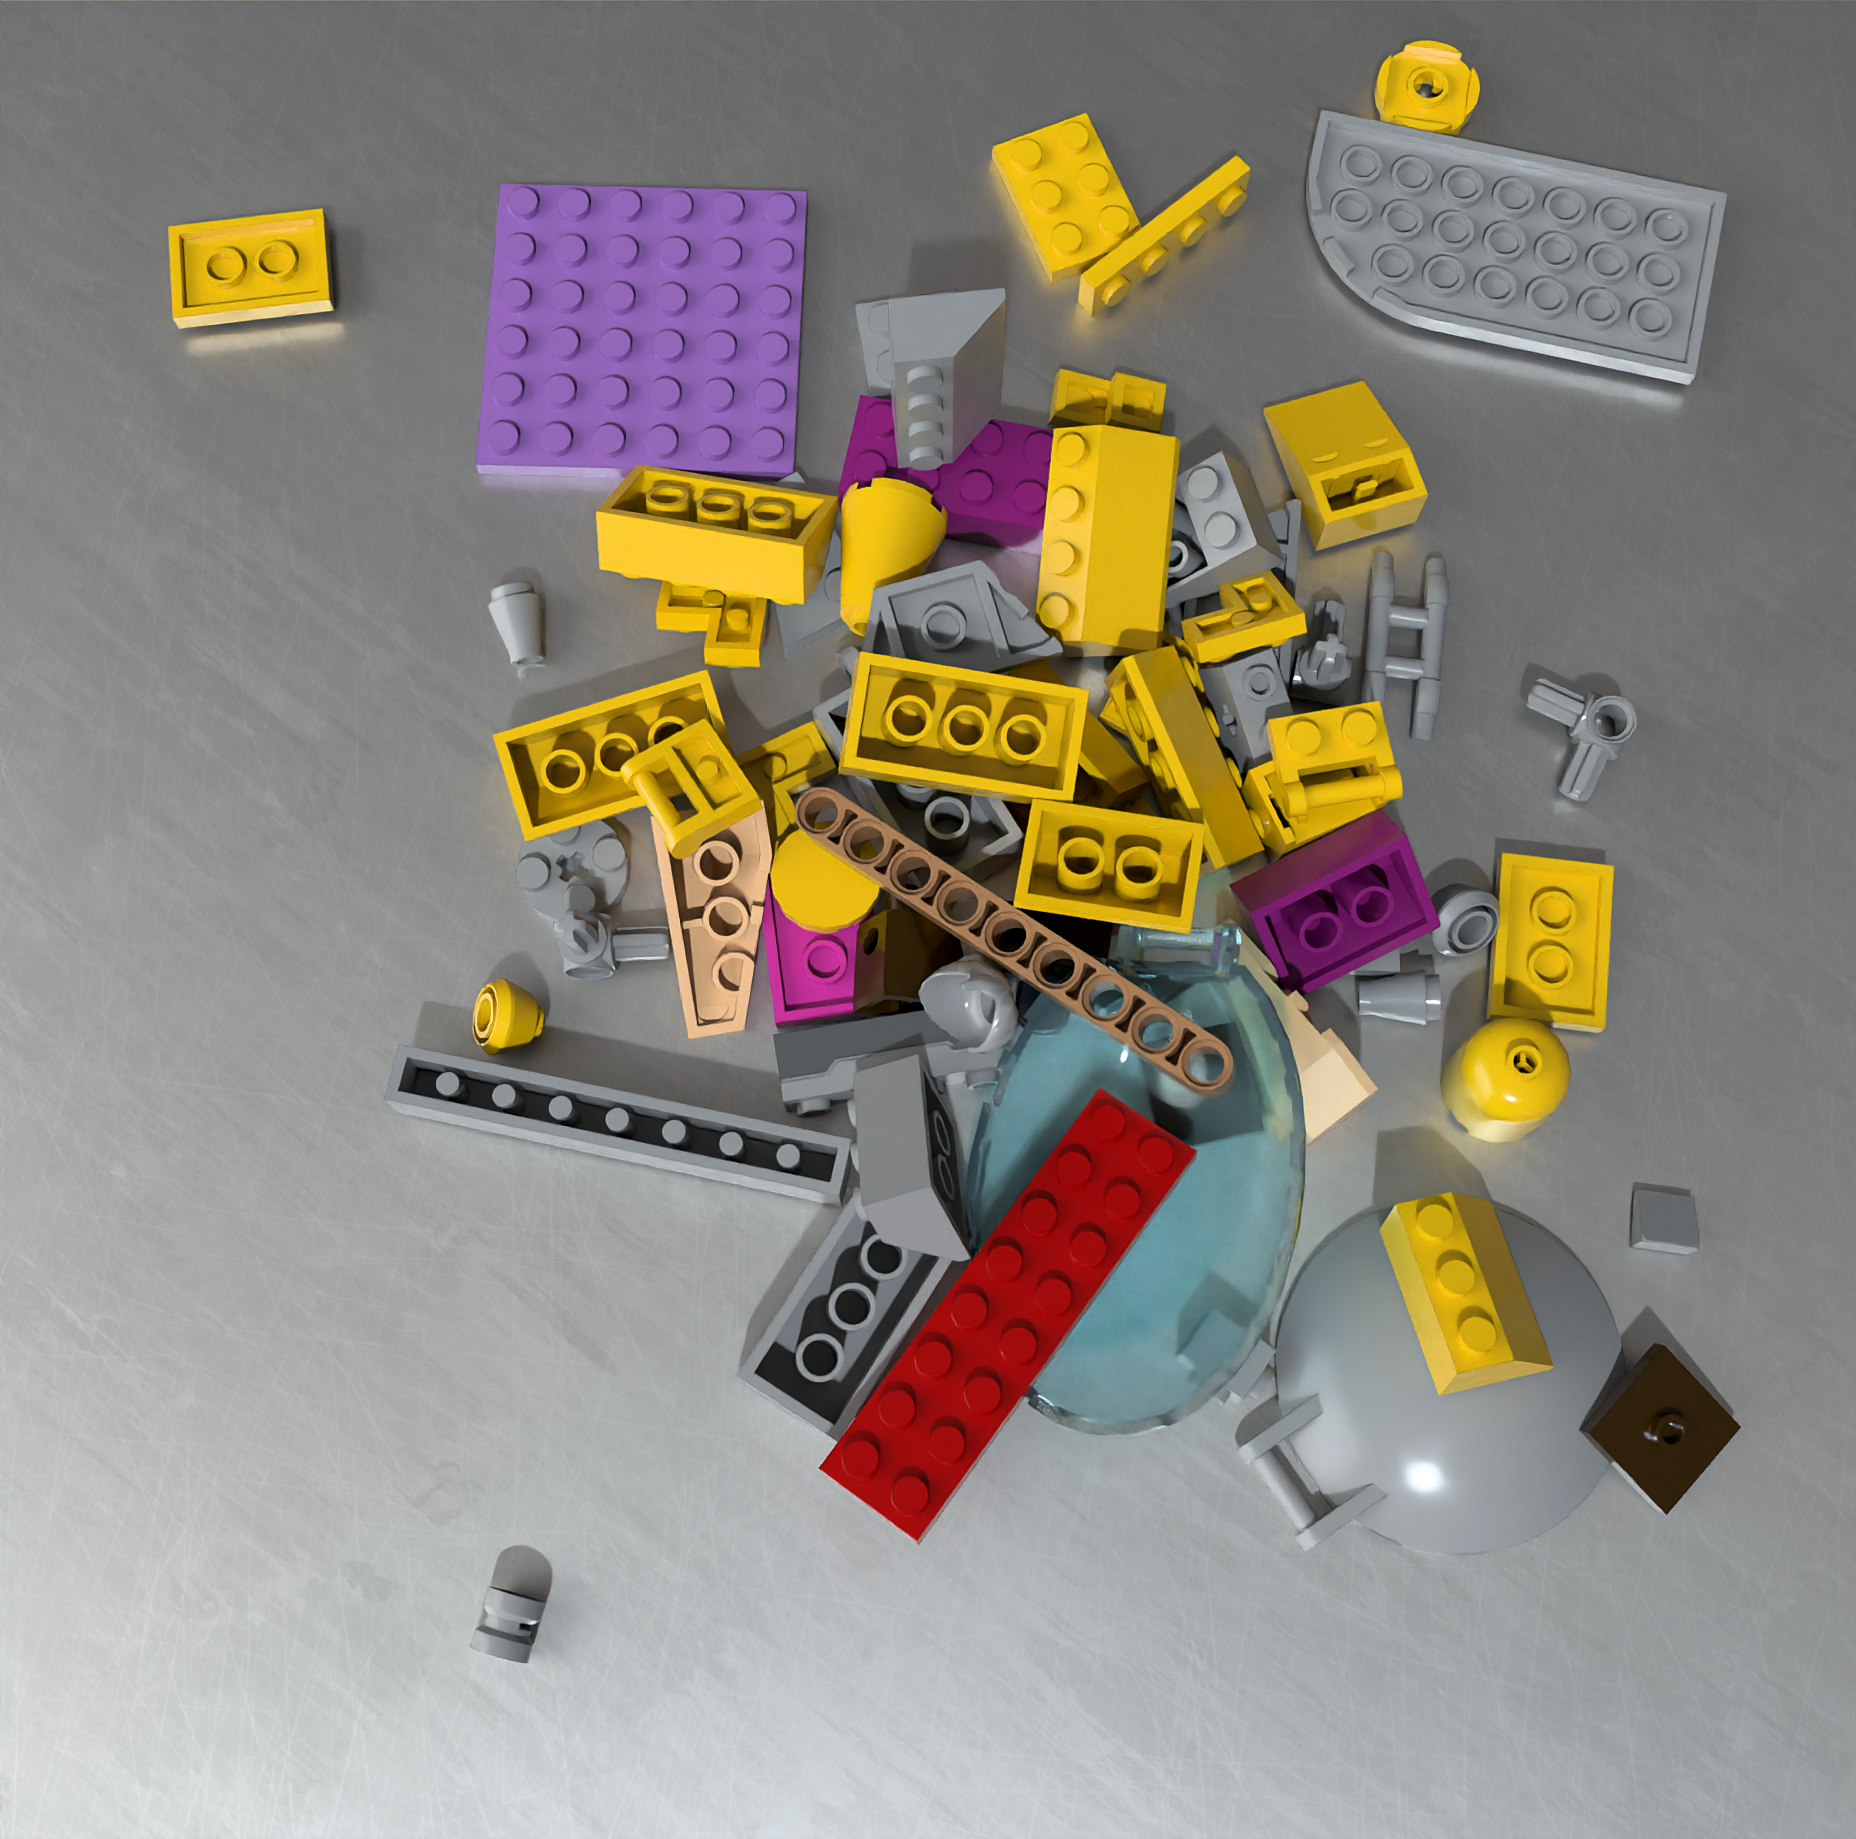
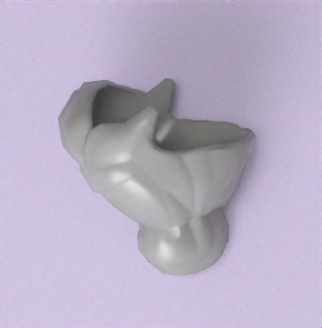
[919,952,1019,1054]

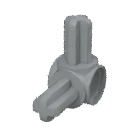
[1288,599,1352,706]
[1526,678,1637,802]
[553,909,672,979]

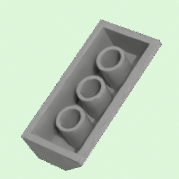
[888,288,1006,471]

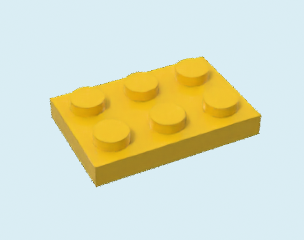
[992,112,1142,284]
[168,208,335,329]
[1487,852,1614,1033]

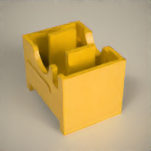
[1240,760,1388,863]

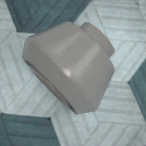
[1430,883,1500,957]

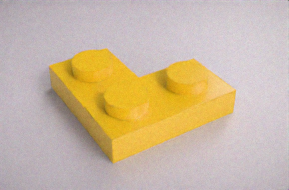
[1181,570,1307,663]
[656,580,770,668]
[735,721,837,860]

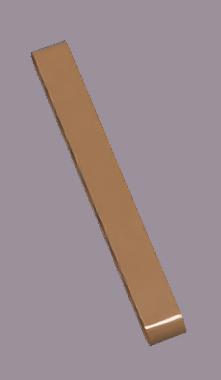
[795,787,1237,1098]

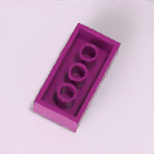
[838,395,1053,556]

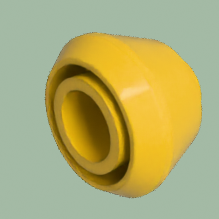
[473,978,544,1056]

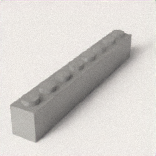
[384,1044,852,1207]

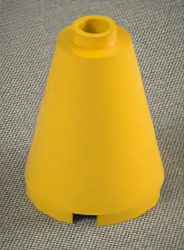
[840,478,948,637]

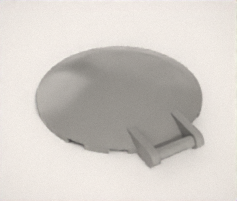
[1236,1206,1626,1555]

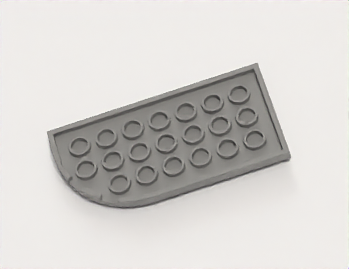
[1306,109,1728,385]

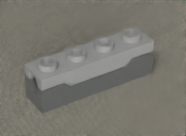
[773,1010,1011,1118]

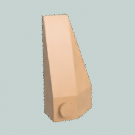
[650,798,772,1040]
[1215,917,1378,1150]

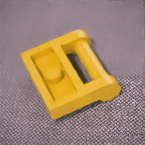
[1266,701,1403,818]
[620,717,763,859]

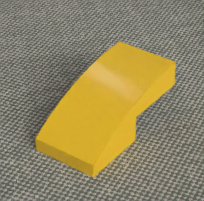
[1048,368,1167,434]

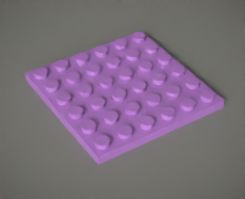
[476,183,808,482]

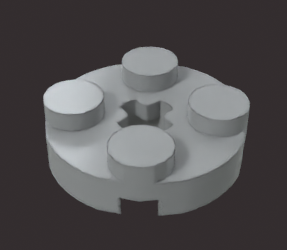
[516,820,629,923]

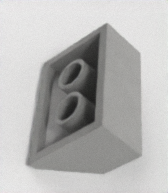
[847,1054,971,1262]

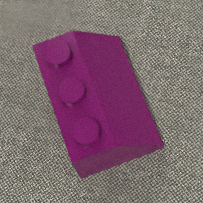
[1229,808,1441,996]

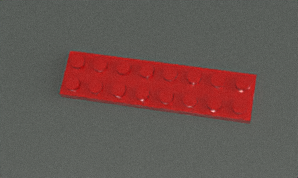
[819,1088,1197,1545]

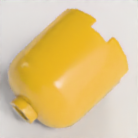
[1440,1017,1572,1143]

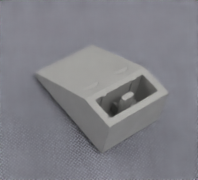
[1165,451,1285,609]

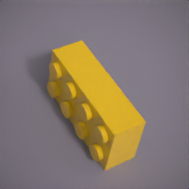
[838,651,1089,805]

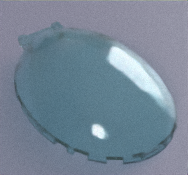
[964,923,1306,1436]

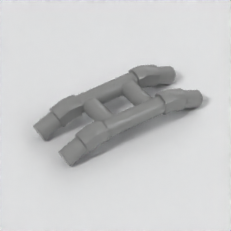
[1359,551,1449,741]

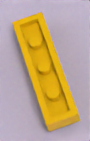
[1078,155,1251,316]

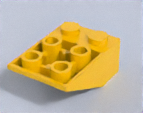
[1263,380,1428,551]

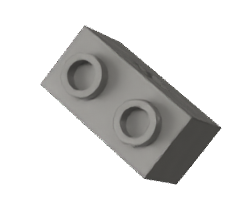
[1198,648,1294,773]

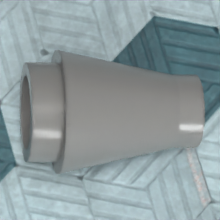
[488,582,544,666]
[1359,969,1441,1025]

